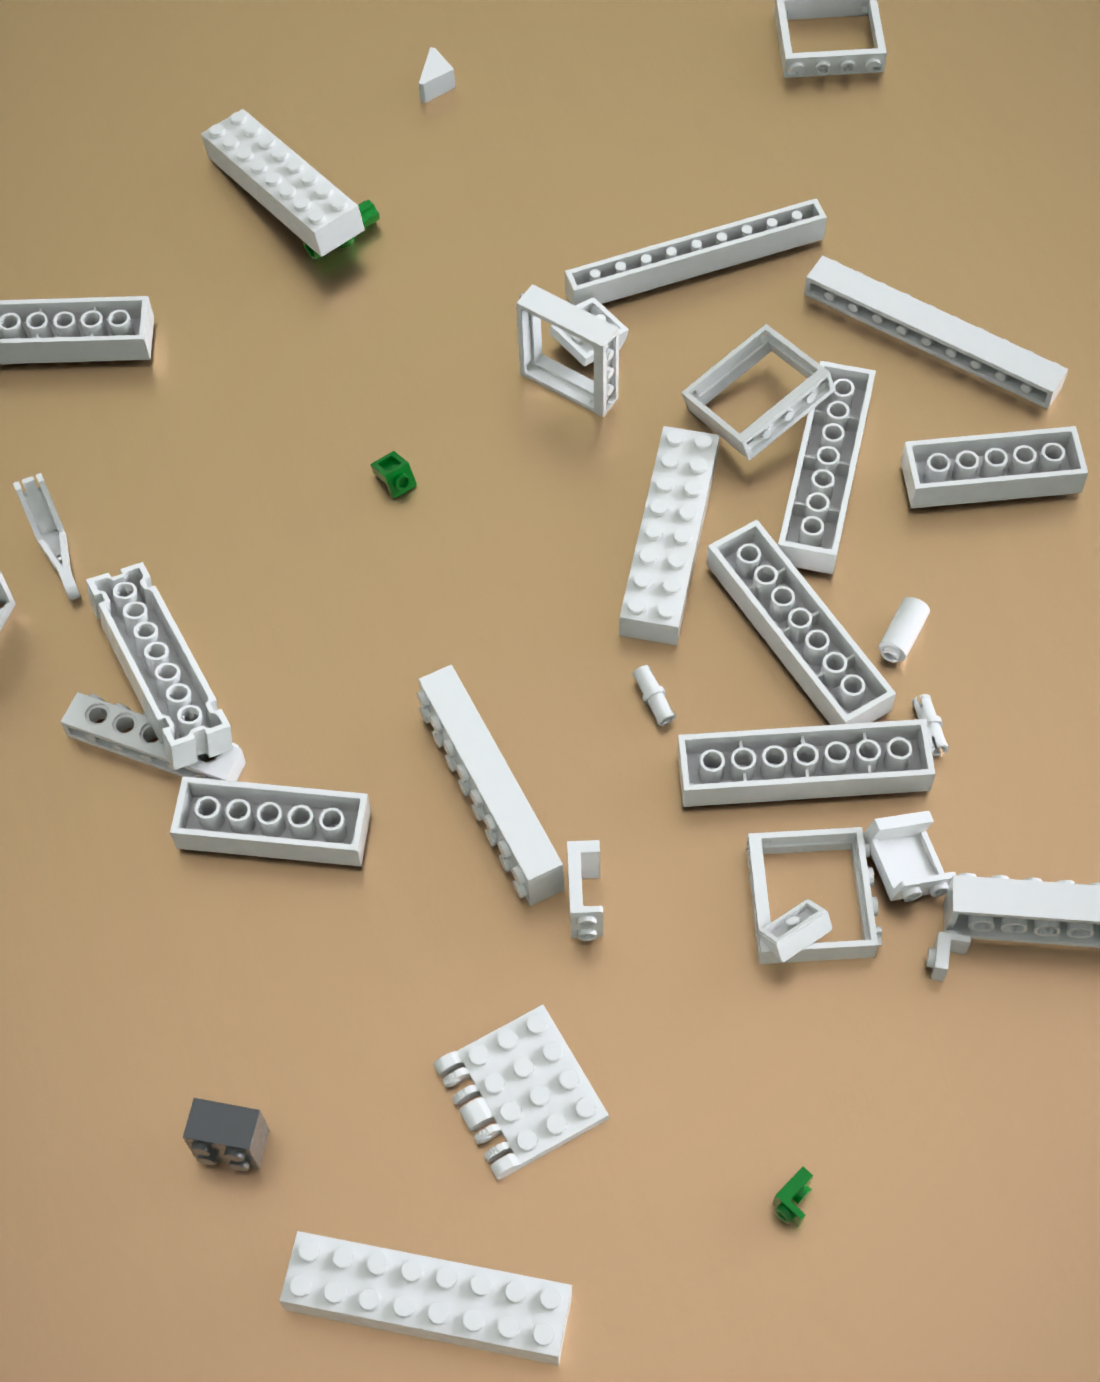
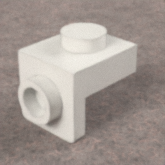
[926,930,971,981]

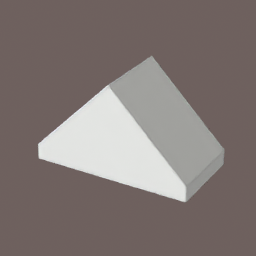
[419,47,456,103]

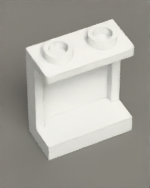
[863,811,956,902]
[567,840,603,941]

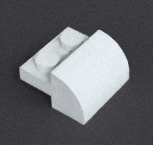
[549,297,629,366]

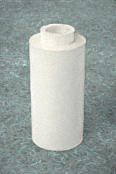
[878,597,930,663]

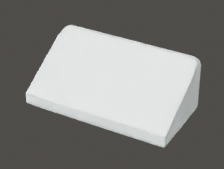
[758,899,832,962]

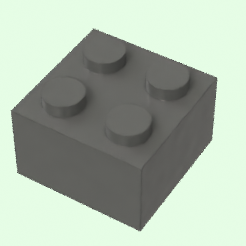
[183,1098,270,1172]

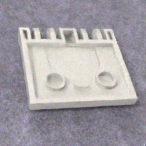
[433,1005,609,1179]

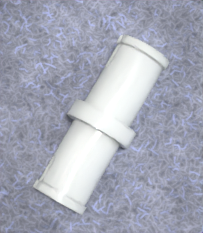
[632,665,676,726]
[912,694,949,756]

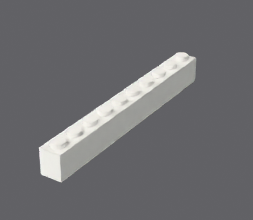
[565,198,827,306]
[804,255,1068,409]

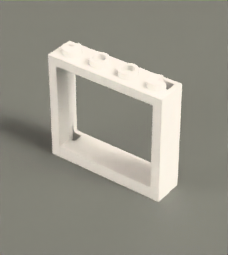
[774,0,887,78]
[516,284,619,417]
[681,324,836,461]
[746,827,882,964]

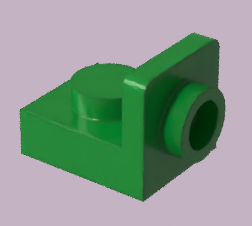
[370,451,417,498]
[772,1166,813,1227]

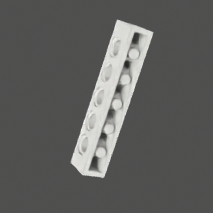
[61,692,246,781]

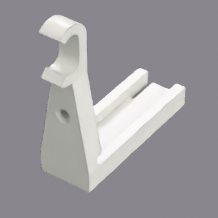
[13,473,81,601]

